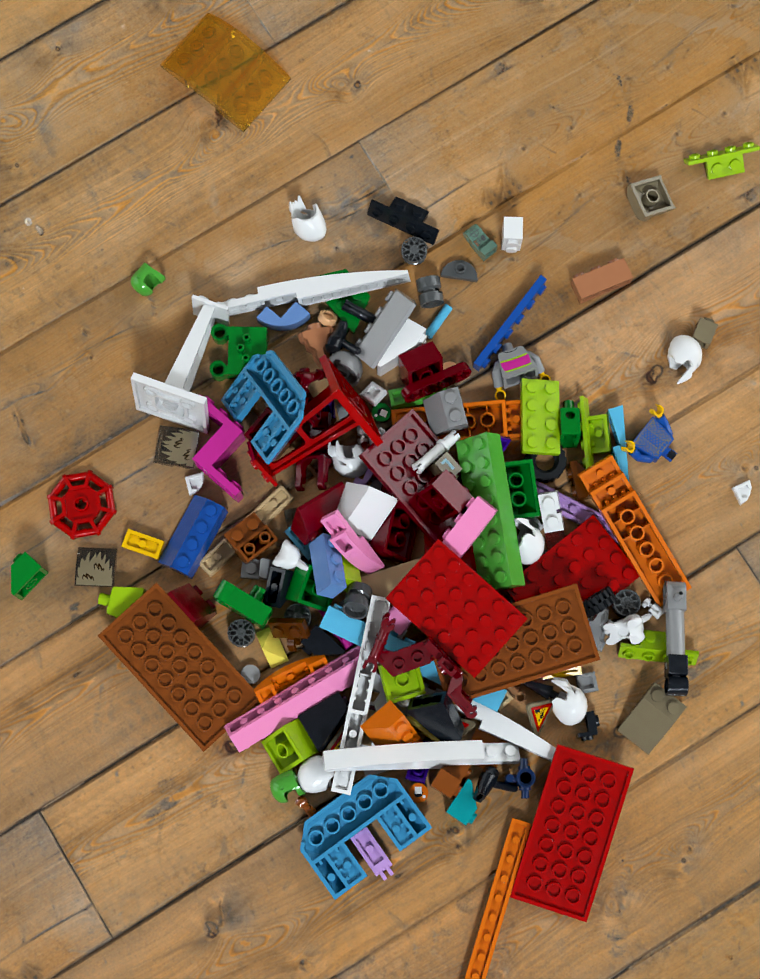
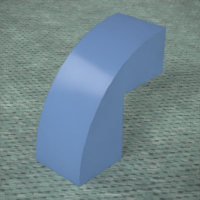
[257,302,311,331]

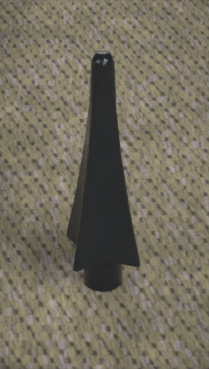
[523,681,559,699]

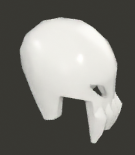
[289,195,327,242]
[667,335,702,384]
[328,440,368,478]
[514,518,545,565]
[551,677,588,726]
[297,755,334,793]

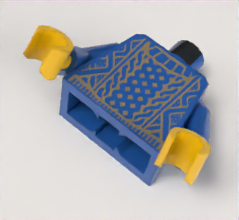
[621,404,678,463]

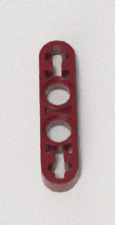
[401,362,472,403]

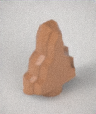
[297,323,335,369]

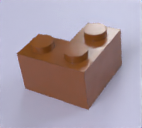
[430,765,472,799]

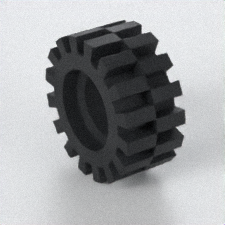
[583,586,617,618]

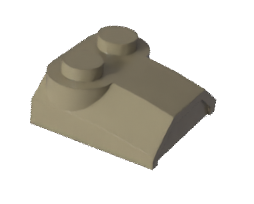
[627,175,676,221]

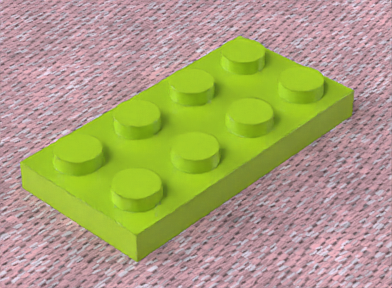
[520,378,560,456]

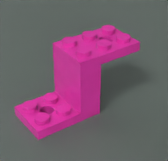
[192,394,246,503]

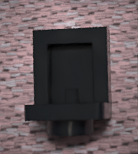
[576,711,600,741]

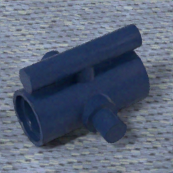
[503,758,536,798]

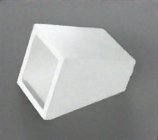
[337,482,397,540]

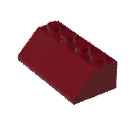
[369,485,418,563]

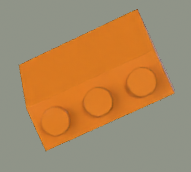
[360,700,423,746]

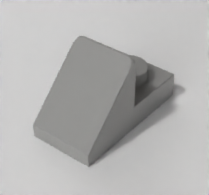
[241,558,281,581]

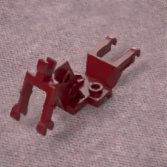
[293,367,337,492]
[362,612,477,719]

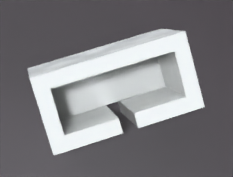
[501,217,523,253]
[538,490,565,533]

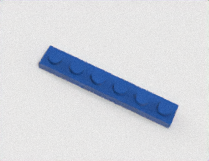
[473,275,547,372]

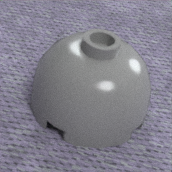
[329,351,363,387]

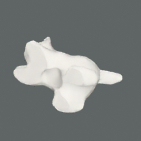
[272,539,308,571]
[603,613,652,645]

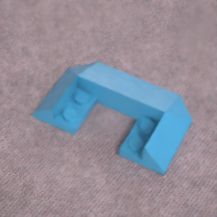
[221,350,306,465]
[300,774,432,900]

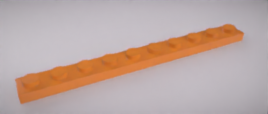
[464,818,531,979]

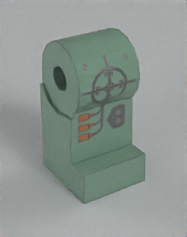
[463,224,497,262]

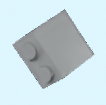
[423,387,469,437]

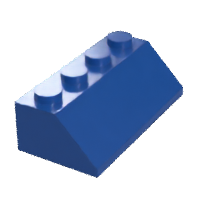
[158,495,228,579]

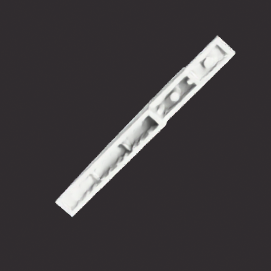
[222,270,411,316]
[331,595,390,795]
[422,682,556,762]
[323,740,520,771]

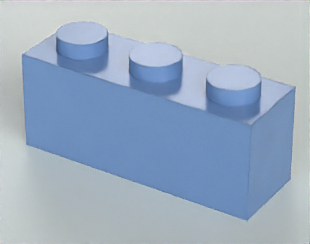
[309,533,347,599]

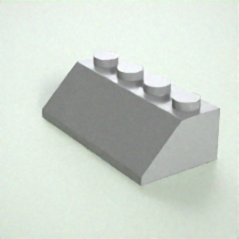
[355,288,416,369]

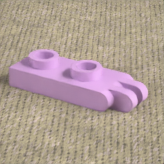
[350,827,394,881]

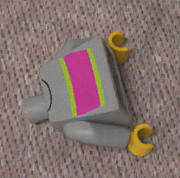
[492,343,551,400]

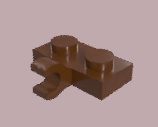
[268,618,311,652]

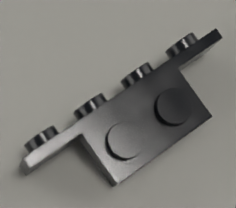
[367,197,439,245]

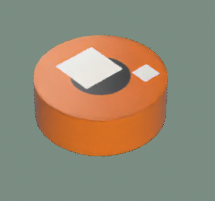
[408,783,428,803]

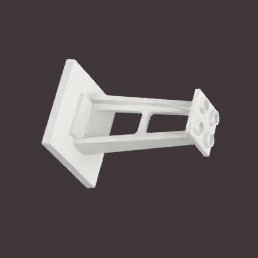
[131,295,230,434]

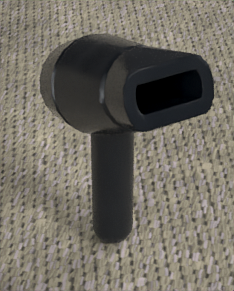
[325,320,361,355]
[473,766,518,803]

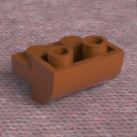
[223,512,278,564]

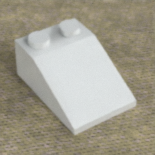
[377,318,427,377]

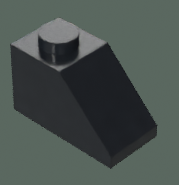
[263,566,294,608]
[301,625,346,656]

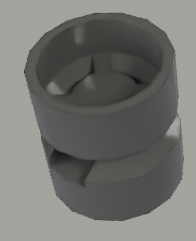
[416,275,444,308]
[343,582,372,619]

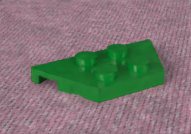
[315,269,370,334]

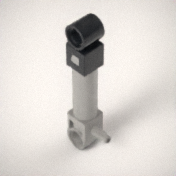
[663,581,689,697]

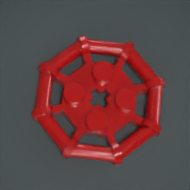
[46,470,117,540]

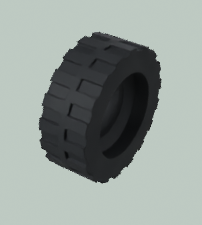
[524,445,567,483]

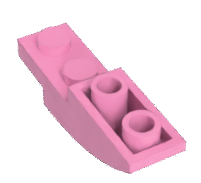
[320,509,385,574]

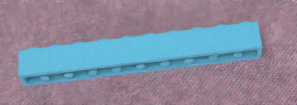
[319,603,507,712]

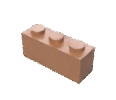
[571,258,633,304]

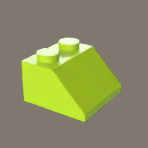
[261,718,318,774]

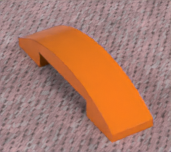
[254,655,328,704]

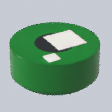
[372,403,391,423]

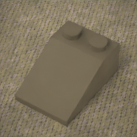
[617,682,687,755]

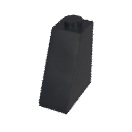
[407,691,465,741]
[298,692,349,753]

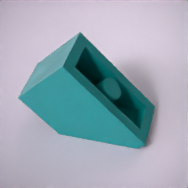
[446,779,478,826]

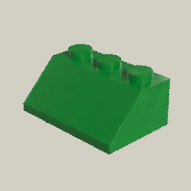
[505,459,541,519]

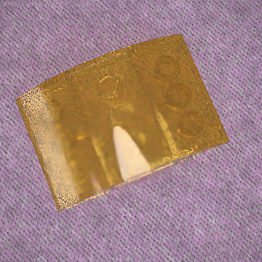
[160,13,291,132]

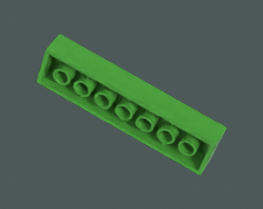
[456,432,525,592]

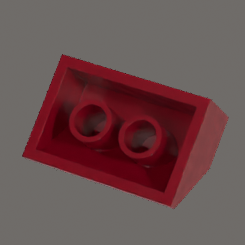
[290,481,345,545]

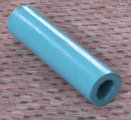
[426,304,452,339]

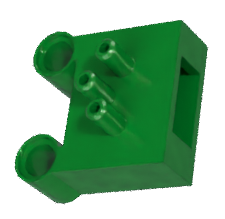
[209,324,268,381]
[213,579,273,629]

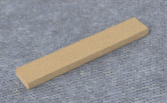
[199,485,295,577]

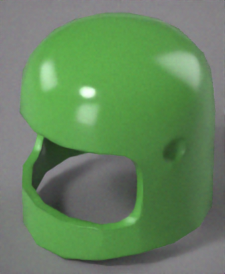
[130,262,166,296]
[270,769,306,803]

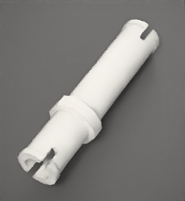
[412,430,460,474]

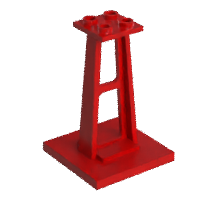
[247,354,383,487]

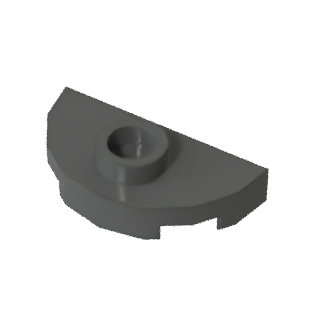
[440,260,478,282]

